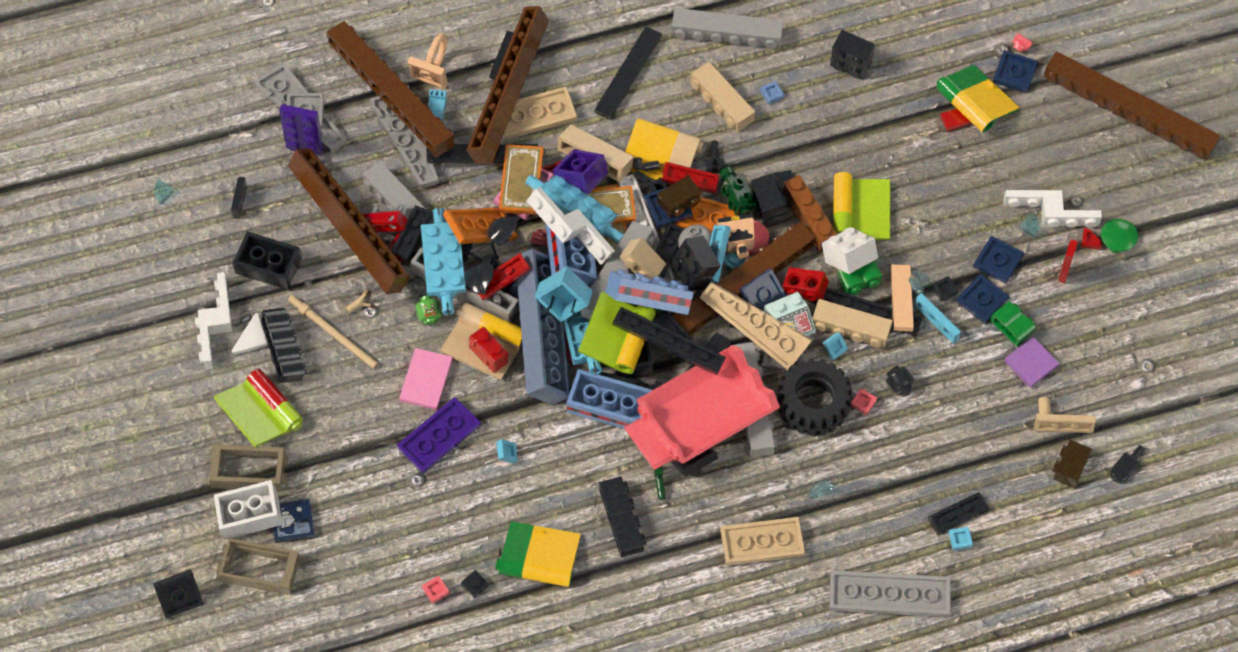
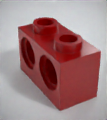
[782,267,829,301]

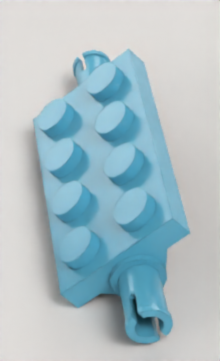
[525,174,624,244]
[421,208,466,315]
[563,311,602,375]

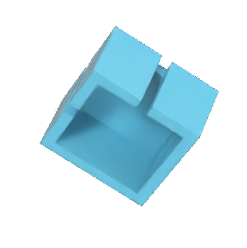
[535,266,593,322]

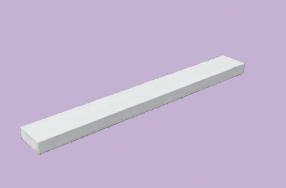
[616,174,675,282]

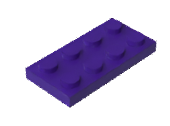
[279,104,324,155]
[396,397,481,474]

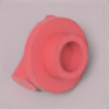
[1012,33,1033,53]
[530,229,548,247]

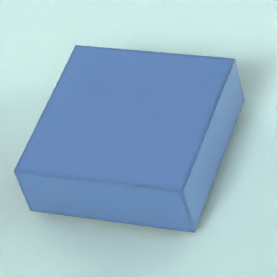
[759,81,785,105]

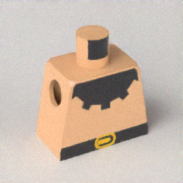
[717,213,754,259]

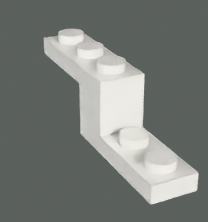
[527,187,615,265]
[1003,190,1102,228]
[195,272,232,370]

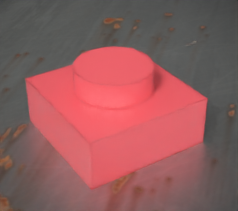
[850,389,877,416]
[422,576,449,604]

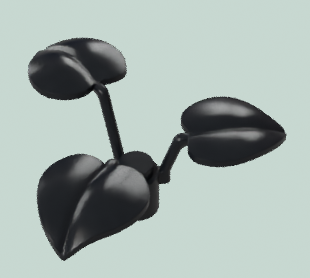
[461,217,519,295]

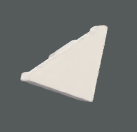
[232,313,267,356]

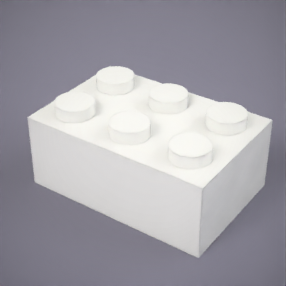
[214,480,283,540]

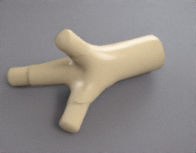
[345,290,371,314]

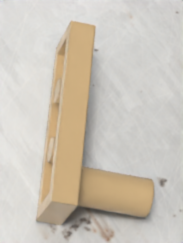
[1034,397,1096,433]

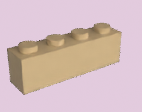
[691,61,755,133]
[557,124,633,182]
[812,299,893,348]

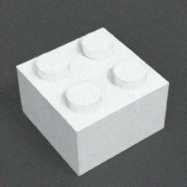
[822,227,878,274]

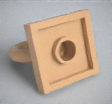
[408,33,448,89]

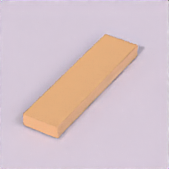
[890,264,914,331]

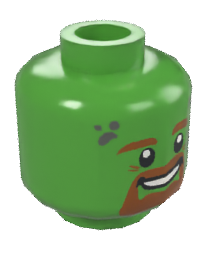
[415,296,442,325]

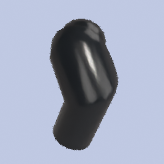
[632,157,660,172]

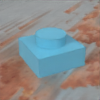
[723,252,746,271]
[822,332,848,360]
[496,439,518,464]
[948,527,973,551]

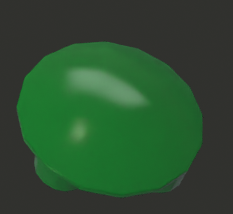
[1100,218,1138,254]

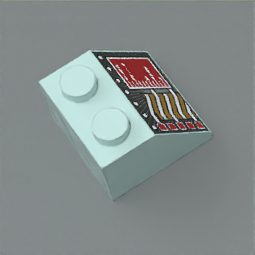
[764,292,816,336]

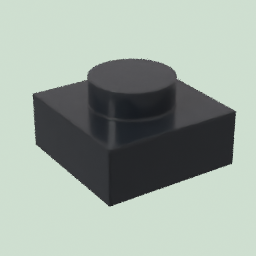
[931,276,958,302]
[461,570,489,599]

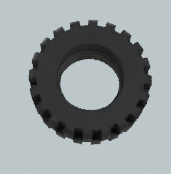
[777,358,852,436]

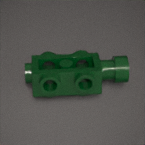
[719,167,757,216]

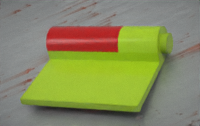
[214,369,303,448]

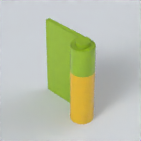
[833,172,890,240]
[578,292,656,374]

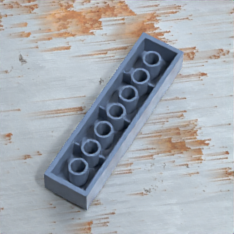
[517,248,570,405]

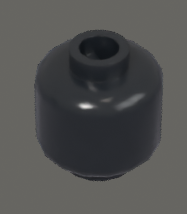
[886,365,915,395]

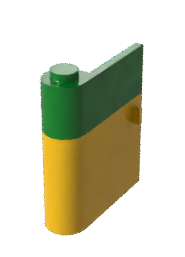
[936,65,1020,133]
[495,521,581,587]

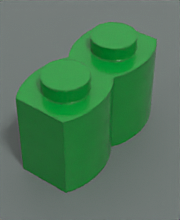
[837,261,882,295]
[991,301,1036,346]

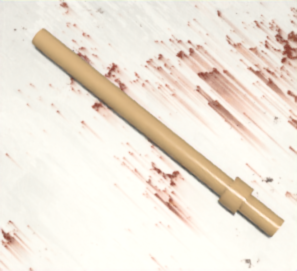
[288,295,378,369]

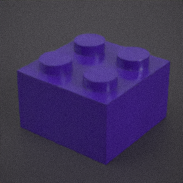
[553,149,609,194]

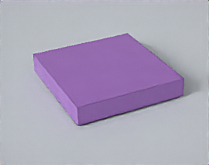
[1004,337,1059,388]

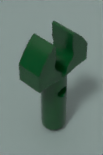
[653,466,666,500]

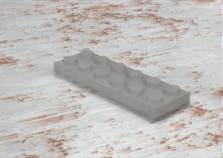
[829,571,950,617]

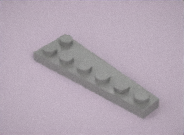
[254,63,347,153]
[369,96,439,189]

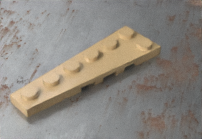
[700,282,813,370]

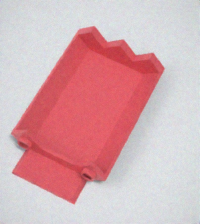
[624,345,780,470]

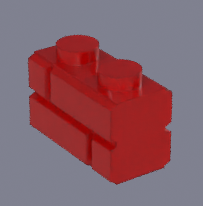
[469,327,509,373]

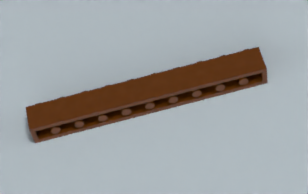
[466,6,549,164]
[326,21,455,158]
[1043,51,1221,161]
[288,148,410,295]
[671,222,816,337]

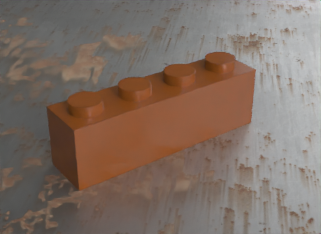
[782,175,838,252]

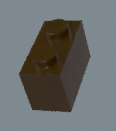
[657,175,701,219]
[1052,439,1092,489]

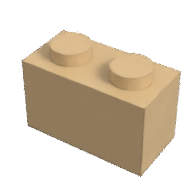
[620,238,666,279]

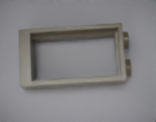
[209,444,288,491]
[217,538,300,595]

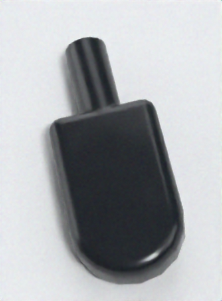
[1110,445,1145,483]

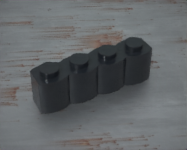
[260,308,307,383]
[598,476,646,558]

